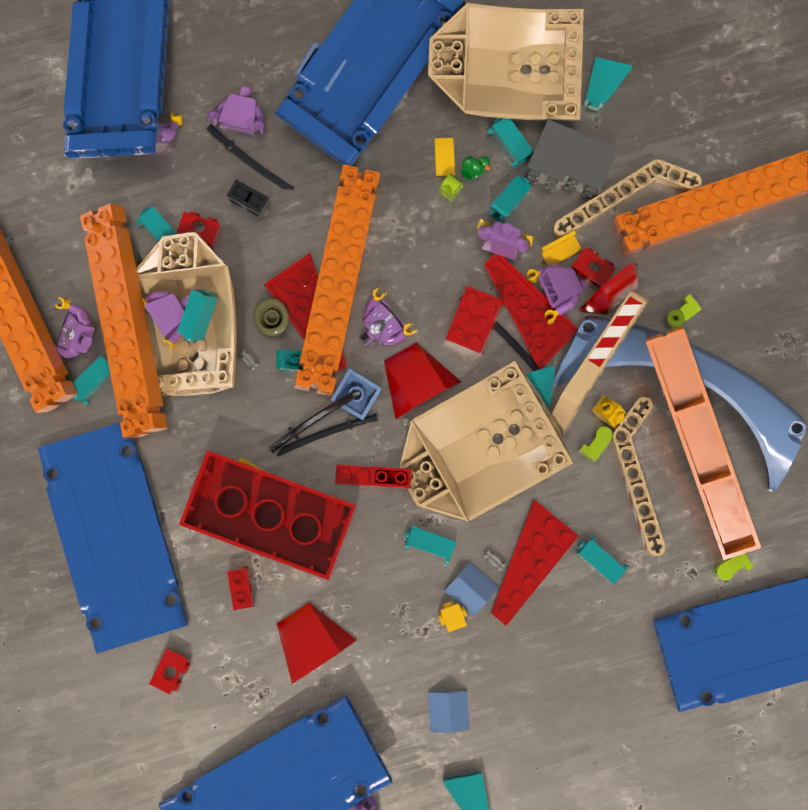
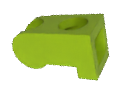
[439,173,464,202]
[665,294,702,328]
[578,427,613,462]
[714,553,754,581]

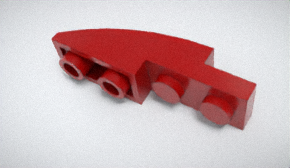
[335,464,412,489]

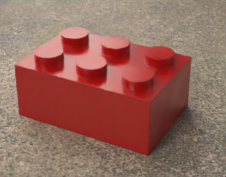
[445,286,505,354]

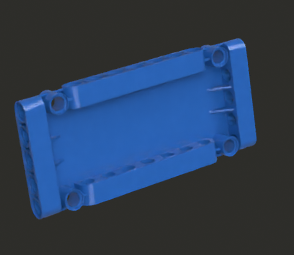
[63,0,169,159]
[275,0,466,166]
[37,423,188,654]
[653,576,808,713]
[159,695,393,810]

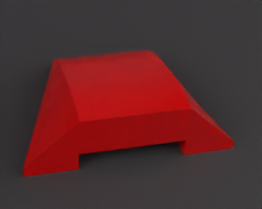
[578,263,638,315]
[384,342,461,420]
[277,603,357,684]

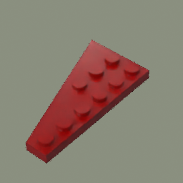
[264,252,346,377]
[484,254,578,370]
[491,499,579,626]

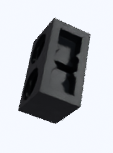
[227,180,271,219]

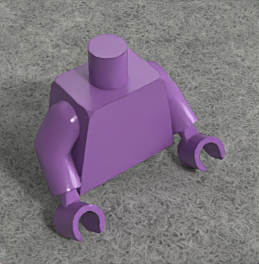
[206,86,265,135]

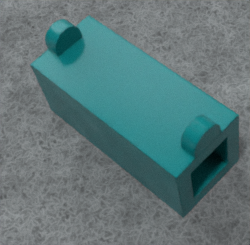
[487,118,534,168]
[135,206,177,242]
[177,289,218,342]
[73,355,111,406]
[404,526,457,566]
[577,535,629,585]

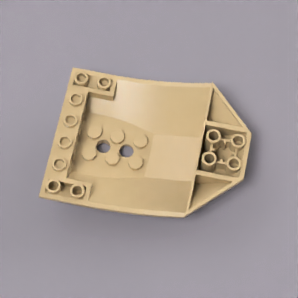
[428,2,584,120]
[136,232,236,396]
[399,361,574,522]

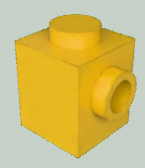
[592,395,627,428]
[438,601,467,632]

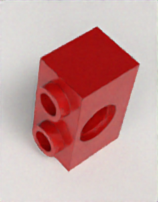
[176,211,222,248]
[571,248,616,289]
[227,568,255,610]
[149,647,191,695]

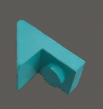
[276,349,303,372]

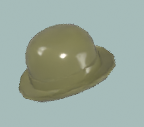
[253,298,289,336]

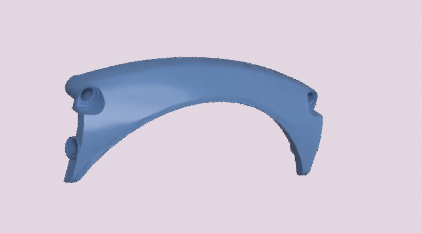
[553,315,806,492]

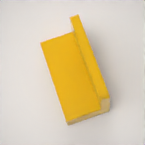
[540,230,582,266]

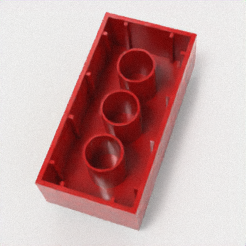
[179,450,357,580]

